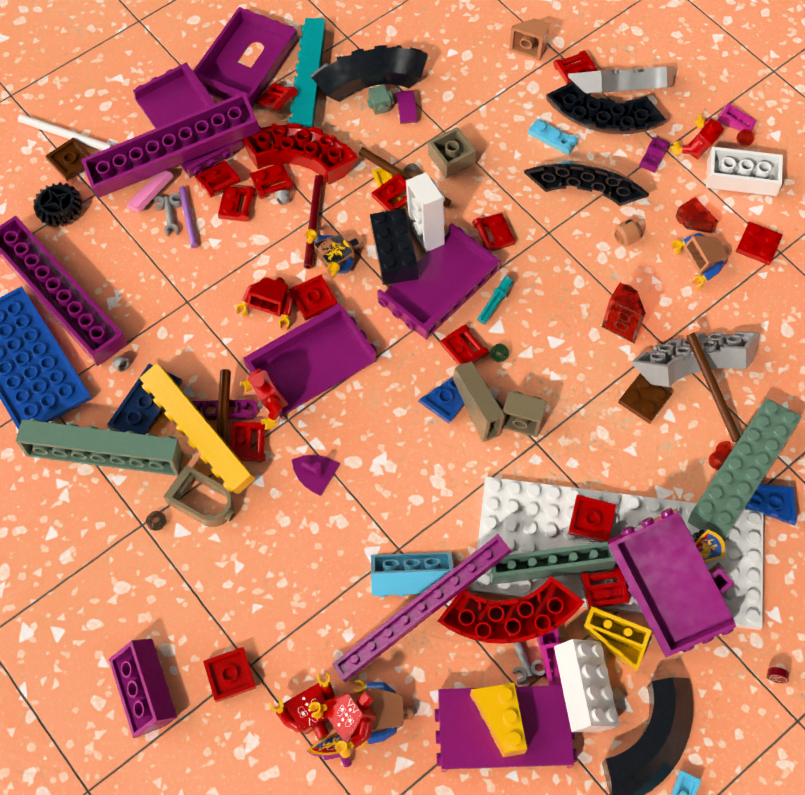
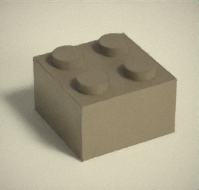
[428,127,476,179]
[502,391,547,437]

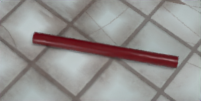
[303,175,323,269]

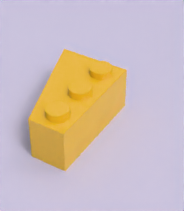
[583,606,652,673]
[470,683,527,757]

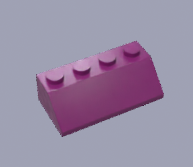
[109,638,177,738]

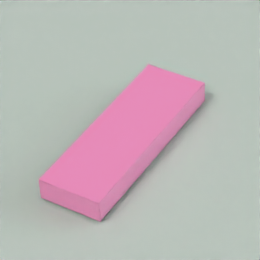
[126,171,173,213]

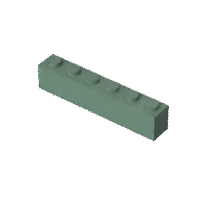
[489,542,616,585]

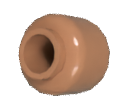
[614,219,642,246]

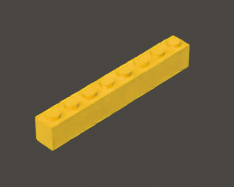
[140,363,256,495]

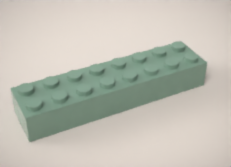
[688,398,802,542]
[16,419,184,476]

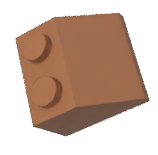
[509,18,550,61]

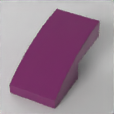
[397,91,417,124]
[639,137,670,173]

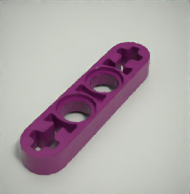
[192,400,258,420]

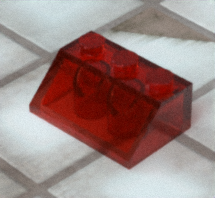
[601,282,646,344]

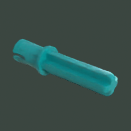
[477,276,514,324]

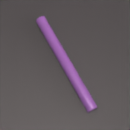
[179,186,198,248]

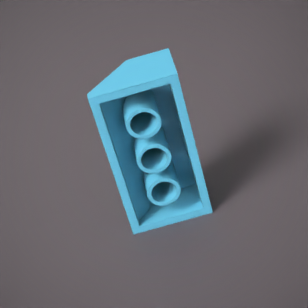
[371,552,454,597]

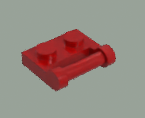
[553,50,598,84]
[256,83,298,111]
[195,161,241,198]
[250,163,293,199]
[371,174,407,211]
[218,186,256,222]
[472,213,515,252]
[440,325,490,365]
[231,422,267,462]
[580,567,630,609]

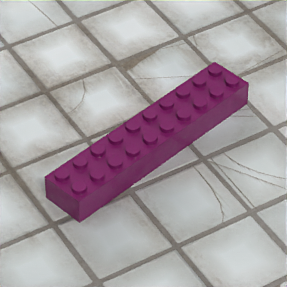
[81,92,261,198]
[0,215,128,367]

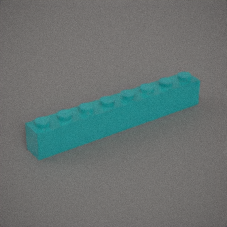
[288,18,326,128]

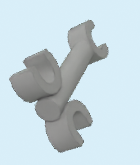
[154,193,181,237]
[512,642,545,684]

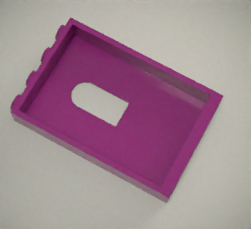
[193,7,298,108]

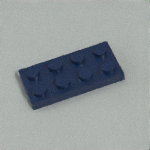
[107,363,182,435]

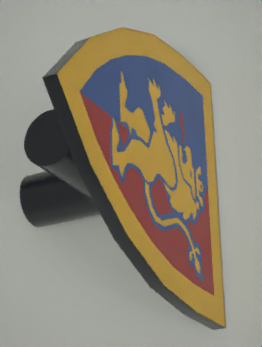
[692,528,725,562]

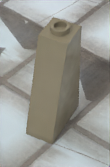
[453,361,505,442]

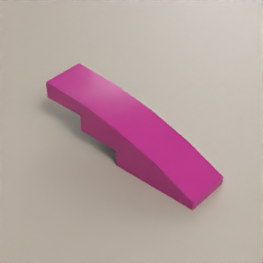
[537,628,562,686]

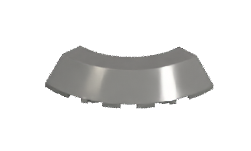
[568,66,676,93]
[632,331,760,387]

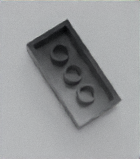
[370,208,419,285]

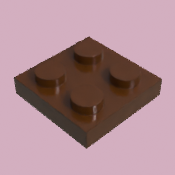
[45,137,90,181]
[618,373,672,424]

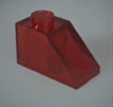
[675,197,719,233]

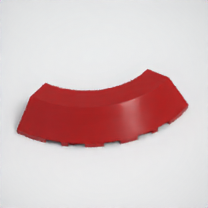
[242,123,358,184]
[437,576,585,644]

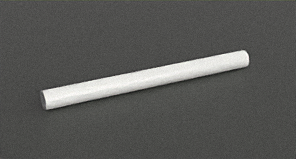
[18,114,113,150]

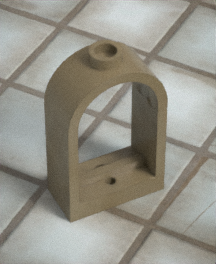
[163,465,236,527]

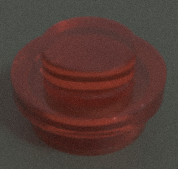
[736,129,754,146]

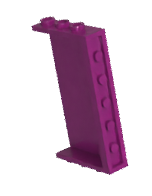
[133,62,243,178]
[377,223,501,340]
[243,303,378,417]
[608,508,736,658]
[435,685,577,773]

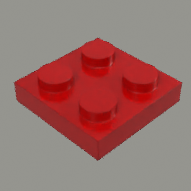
[735,221,783,265]
[288,274,338,321]
[568,495,616,543]
[203,647,256,703]

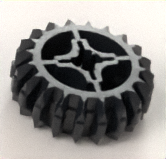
[33,182,83,227]

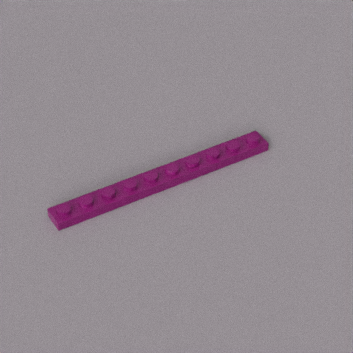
[332,534,512,682]

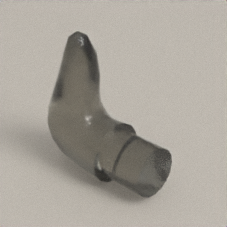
[403,163,423,175]

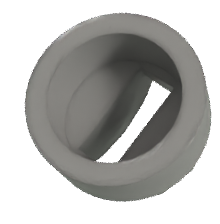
[276,190,290,205]
[113,355,130,372]

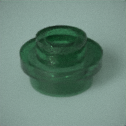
[490,344,509,362]

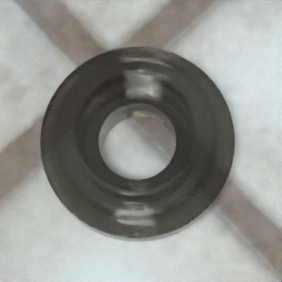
[146,511,166,531]

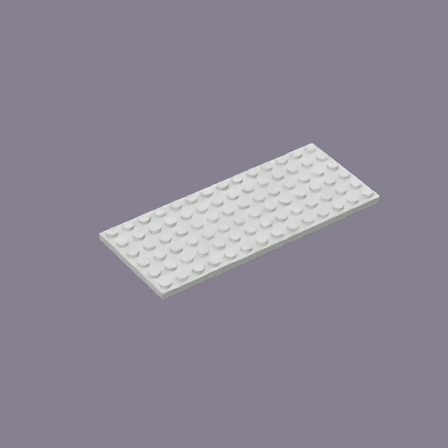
[472,477,763,630]

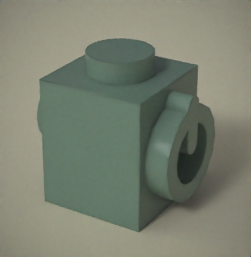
[367,85,394,115]

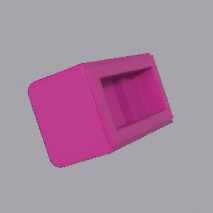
[716,103,756,134]

